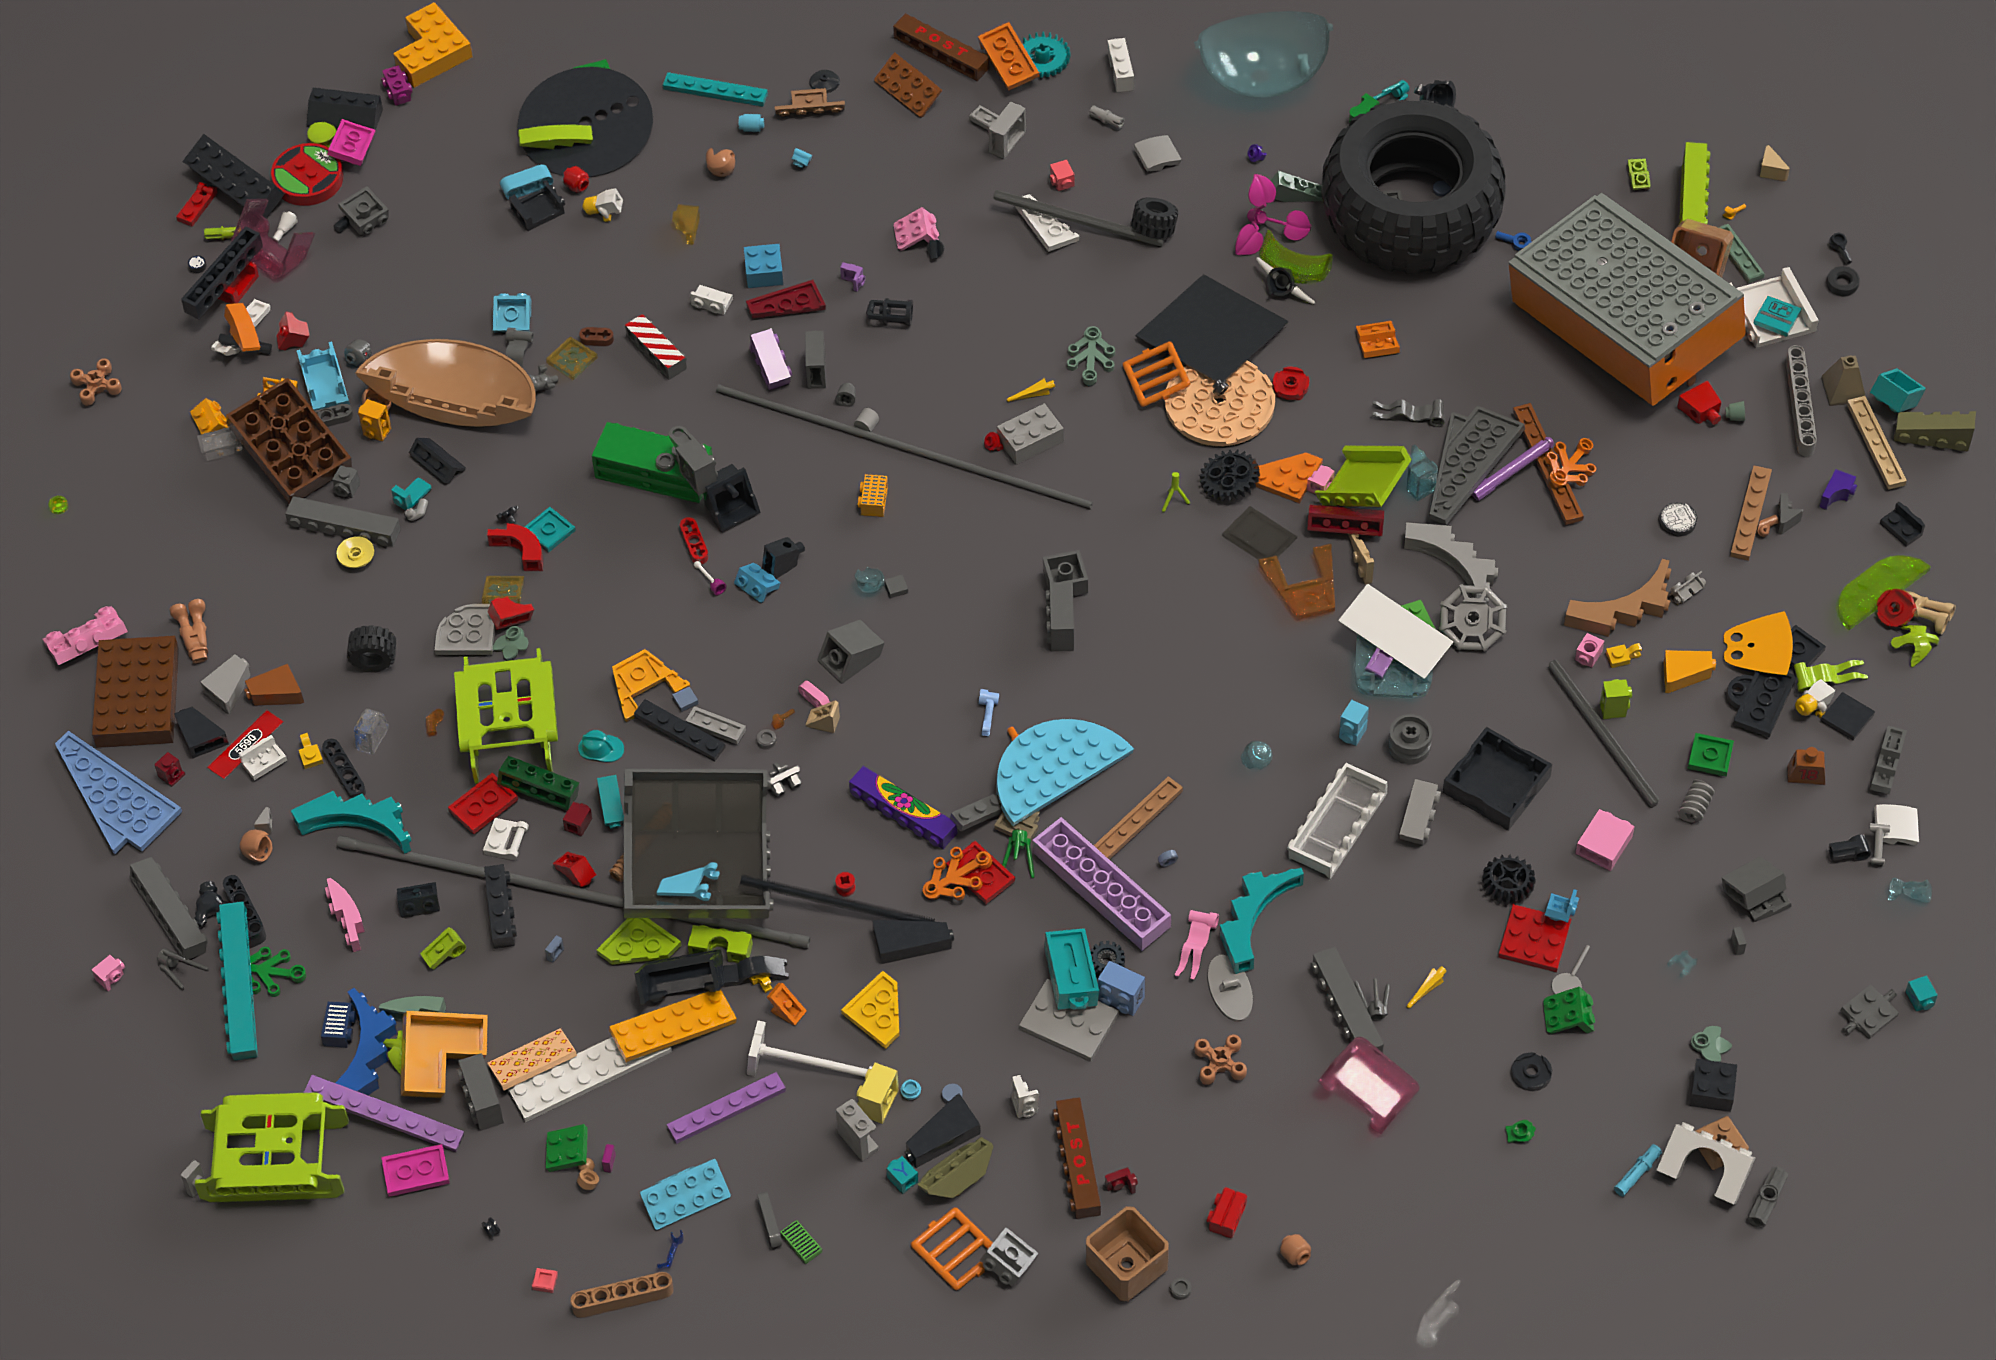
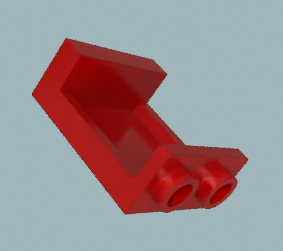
[218,261,259,304]

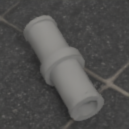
[1089,105,1125,129]

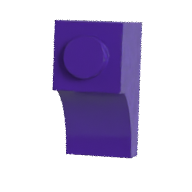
[1820,469,1858,510]

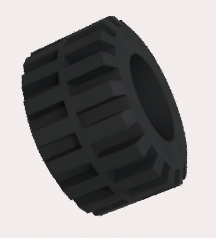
[1131,197,1179,239]
[347,625,396,671]

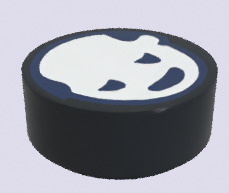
[188,255,207,273]

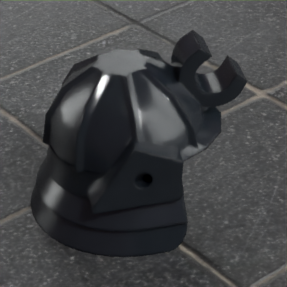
[1414,80,1456,107]

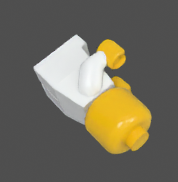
[582,188,623,222]
[1795,679,1835,718]

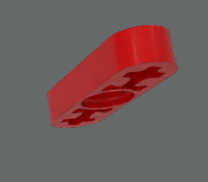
[680,517,709,565]

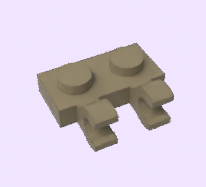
[994,811,1040,841]

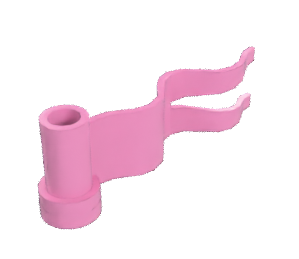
[1175,910,1219,980]

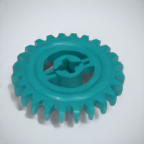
[1022,31,1071,78]

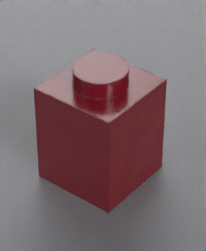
[563,801,593,837]

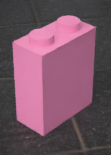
[1576,809,1635,871]

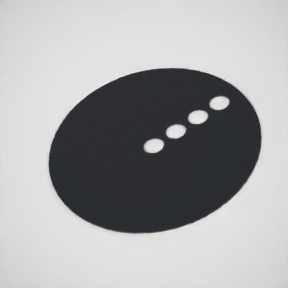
[517,67,653,177]

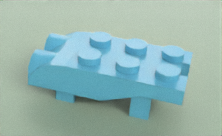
[296,342,350,411]

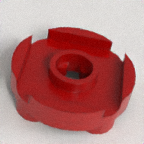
[1272,367,1309,400]
[1877,589,1917,627]

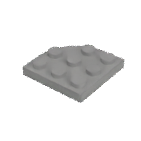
[435,604,495,655]

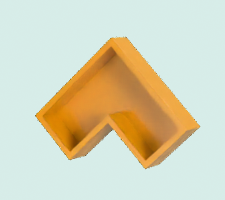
[393,2,473,88]
[401,1011,487,1098]

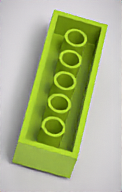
[1679,142,1710,248]

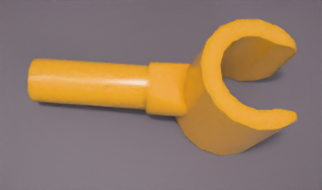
[1723,204,1746,220]

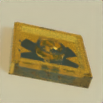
[546,336,598,380]
[482,576,525,604]

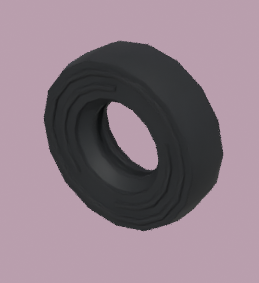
[1827,266,1860,296]

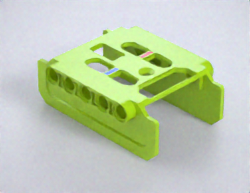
[454,648,558,784]
[195,1093,349,1202]

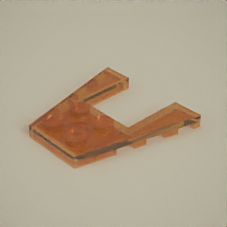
[1258,544,1335,619]

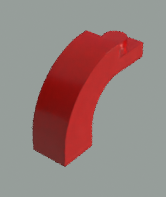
[487,523,543,571]

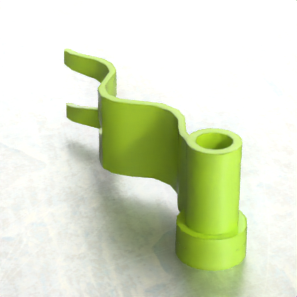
[1794,660,1868,693]

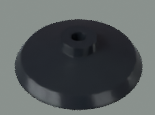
[809,70,840,93]

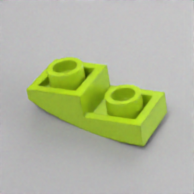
[1627,159,1651,190]

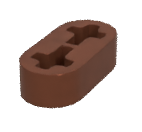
[579,327,614,346]

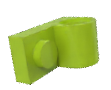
[420,927,466,969]

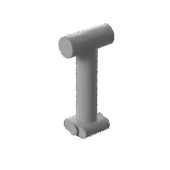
[1869,823,1890,865]

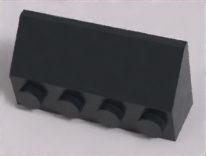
[306,87,383,132]

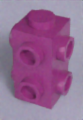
[381,65,413,106]

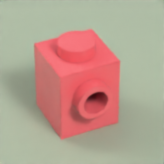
[1050,160,1075,191]

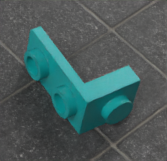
[391,478,432,510]

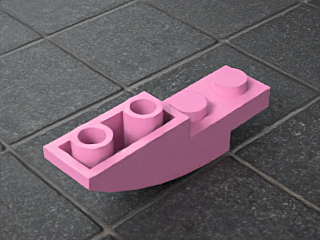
[325,878,365,952]

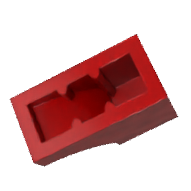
[487,596,534,630]
[553,852,596,887]

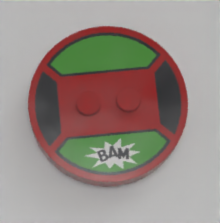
[271,143,343,206]

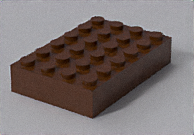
[226,378,352,504]
[92,636,179,748]

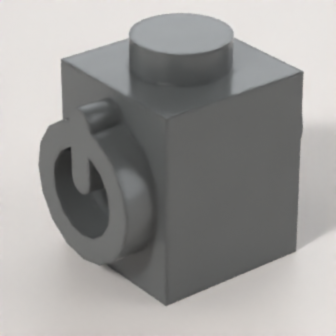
[332,466,360,498]

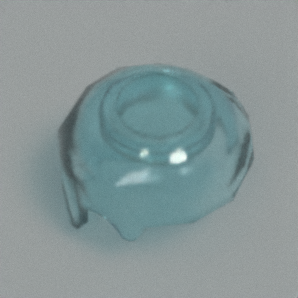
[854,567,885,593]
[1241,741,1273,770]

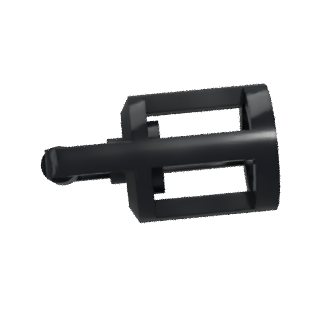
[866,298,913,325]

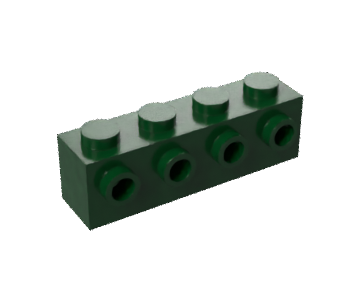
[497,756,580,811]

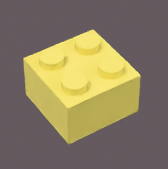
[857,1063,899,1124]

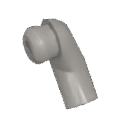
[405,499,428,521]

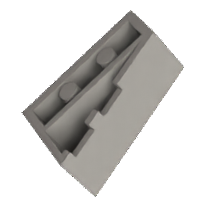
[1400,779,1441,845]

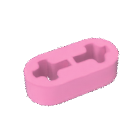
[798,681,830,708]

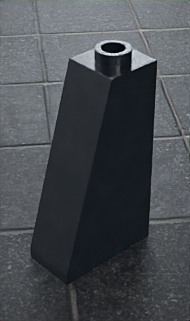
[872,920,954,964]
[905,1093,981,1168]

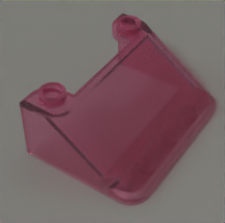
[1318,1037,1419,1134]

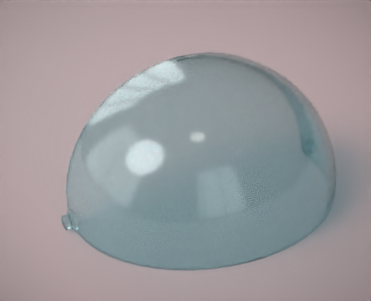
[1195,11,1333,97]

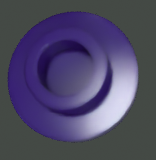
[1248,144,1267,162]

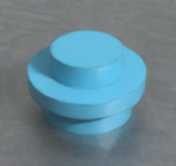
[901,1080,921,1100]

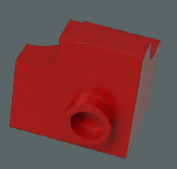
[276,312,309,350]

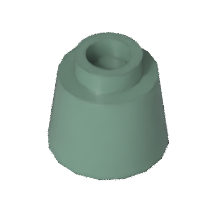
[1725,401,1745,421]

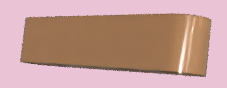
[571,1272,673,1318]

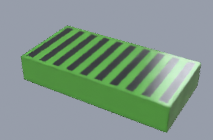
[780,1220,822,1264]

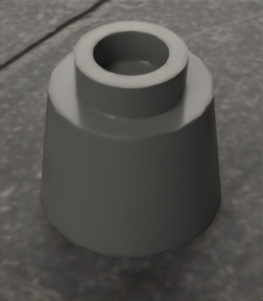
[835,383,856,407]

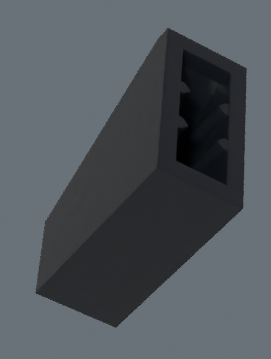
[174,707,229,758]

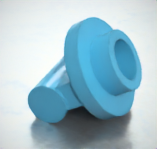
[791,148,812,168]

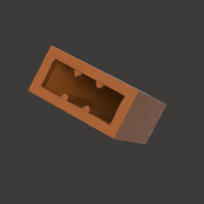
[244,664,304,706]

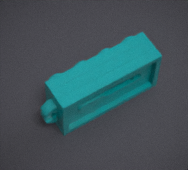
[1044,928,1099,1010]

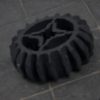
[1482,854,1536,905]

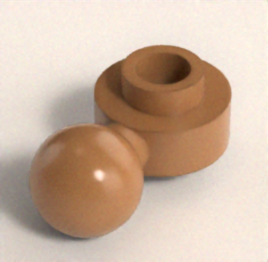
[577,1158,599,1190]

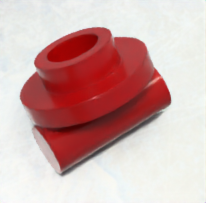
[984,432,1004,451]

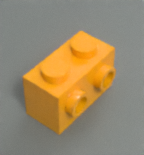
[358,399,391,442]

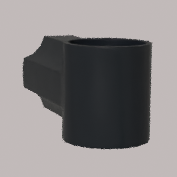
[1828,834,1871,861]

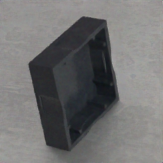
[1443,727,1553,831]

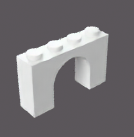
[1657,1122,1755,1204]

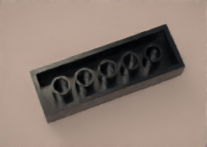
[182,133,285,221]

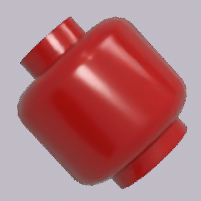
[563,166,589,192]

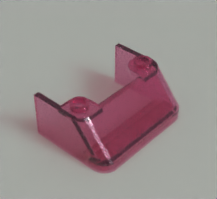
[231,199,315,278]

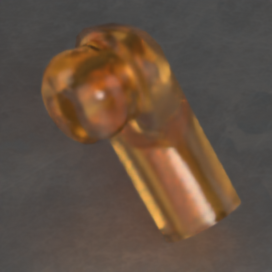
[426,708,444,736]

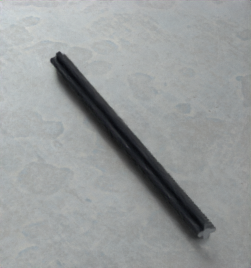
[740,874,935,922]

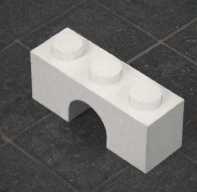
[1108,38,1134,92]

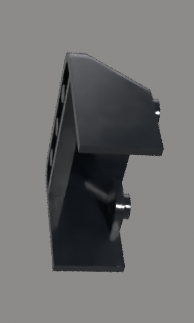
[634,949,724,1005]

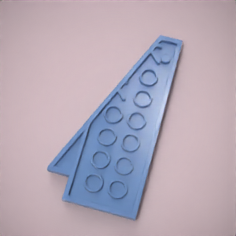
[55,731,182,854]

